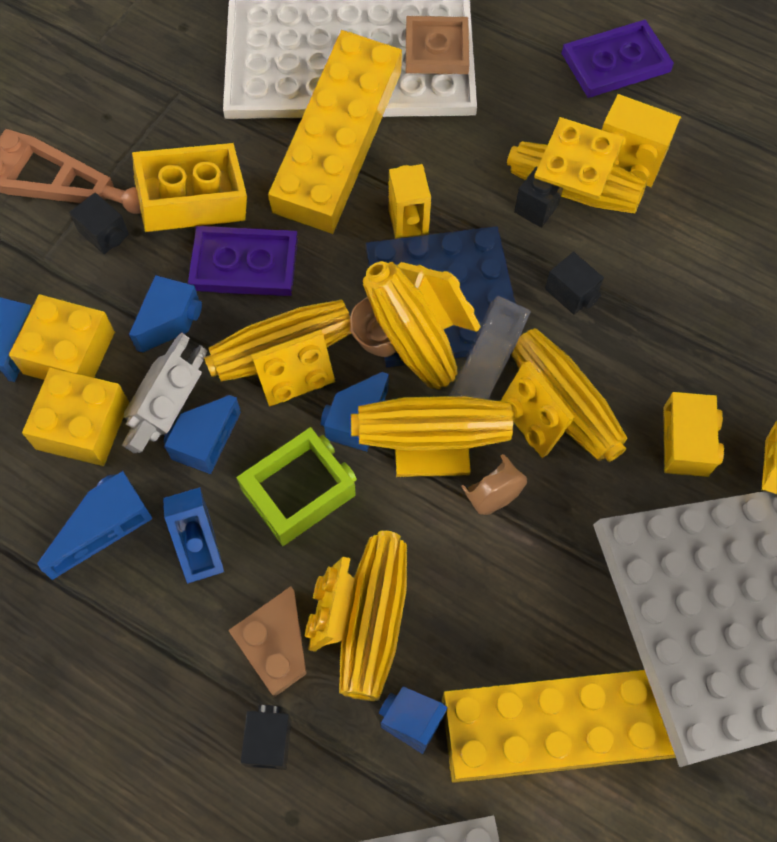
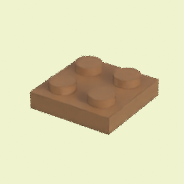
[406,16,470,74]

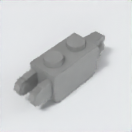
[121,332,208,453]

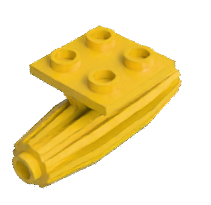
[507,117,647,214]
[363,261,481,389]
[204,299,352,407]
[501,328,627,462]
[351,396,513,477]
[305,531,407,701]

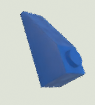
[37,471,153,580]

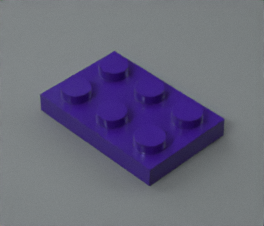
[561,19,674,98]
[188,226,298,296]

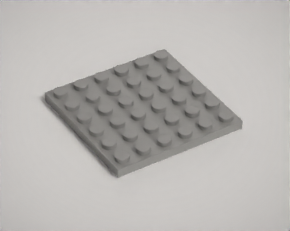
[593,491,777,767]

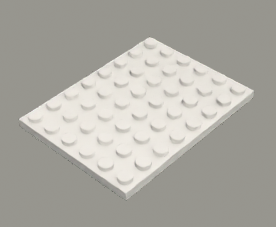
[223,0,477,119]

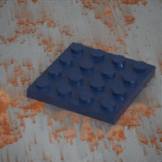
[366,226,522,368]

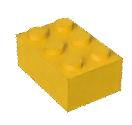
[132,143,247,232]

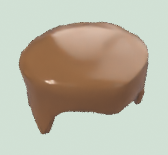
[350,297,396,357]
[461,454,527,515]

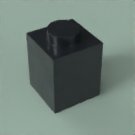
[514,166,563,228]
[69,192,129,254]
[545,251,604,315]
[241,705,292,770]

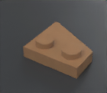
[228,586,307,697]

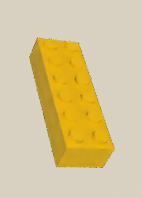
[268,30,402,234]
[442,670,676,783]

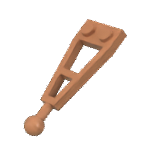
[0,129,141,214]

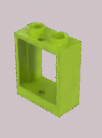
[236,427,357,546]

